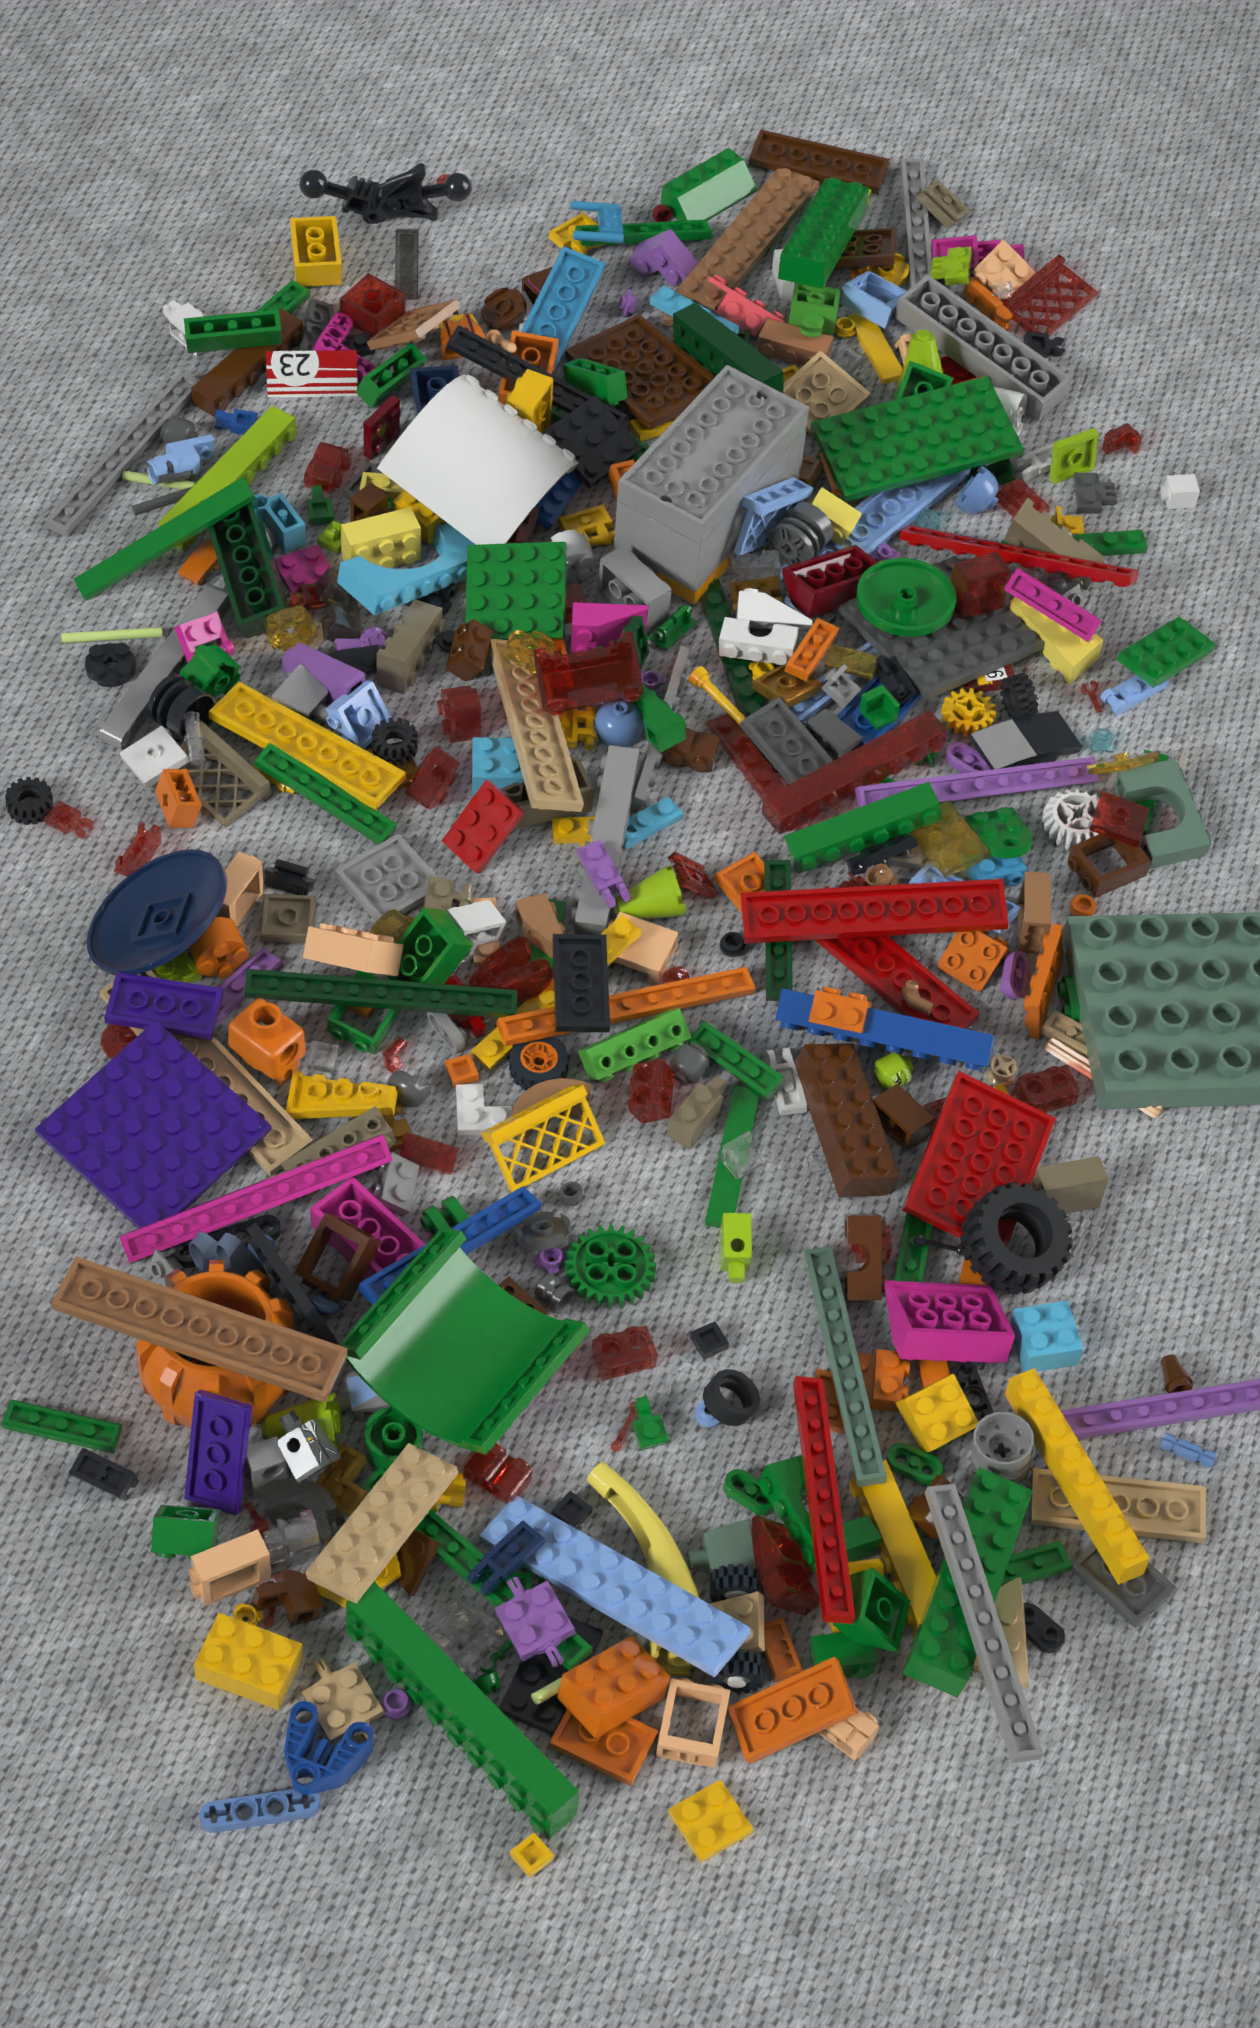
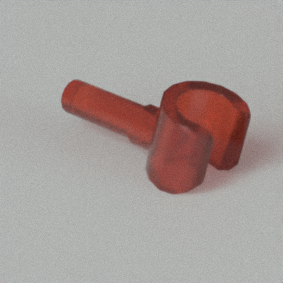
[1080,680,1102,713]
[245,1502,270,1539]

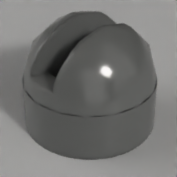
[560,1182,583,1206]

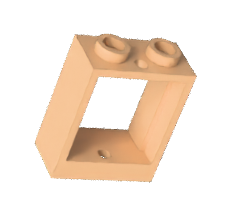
[212,851,263,927]
[188,1529,271,1607]
[656,1678,730,1769]

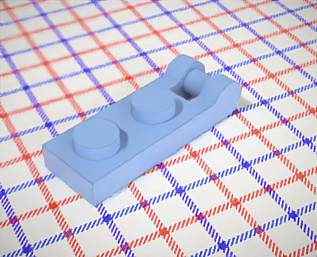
[1100,675,1169,715]

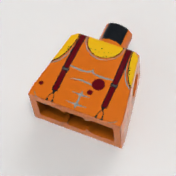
[439,310,486,360]

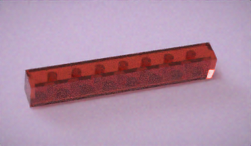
[762,710,948,835]

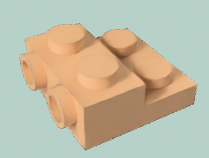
[971,239,1035,305]

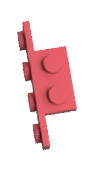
[706,274,788,337]

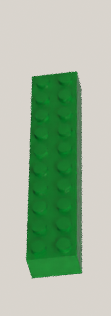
[345,1581,579,1839]

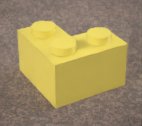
[810,487,862,545]

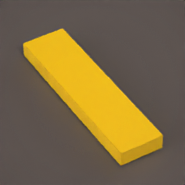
[848,313,902,385]

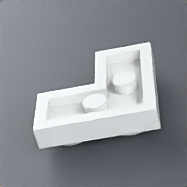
[456,1084,512,1135]

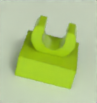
[317,521,342,554]

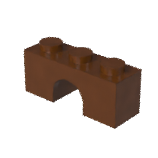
[844,1214,886,1300]

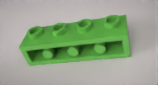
[577,1008,692,1083]

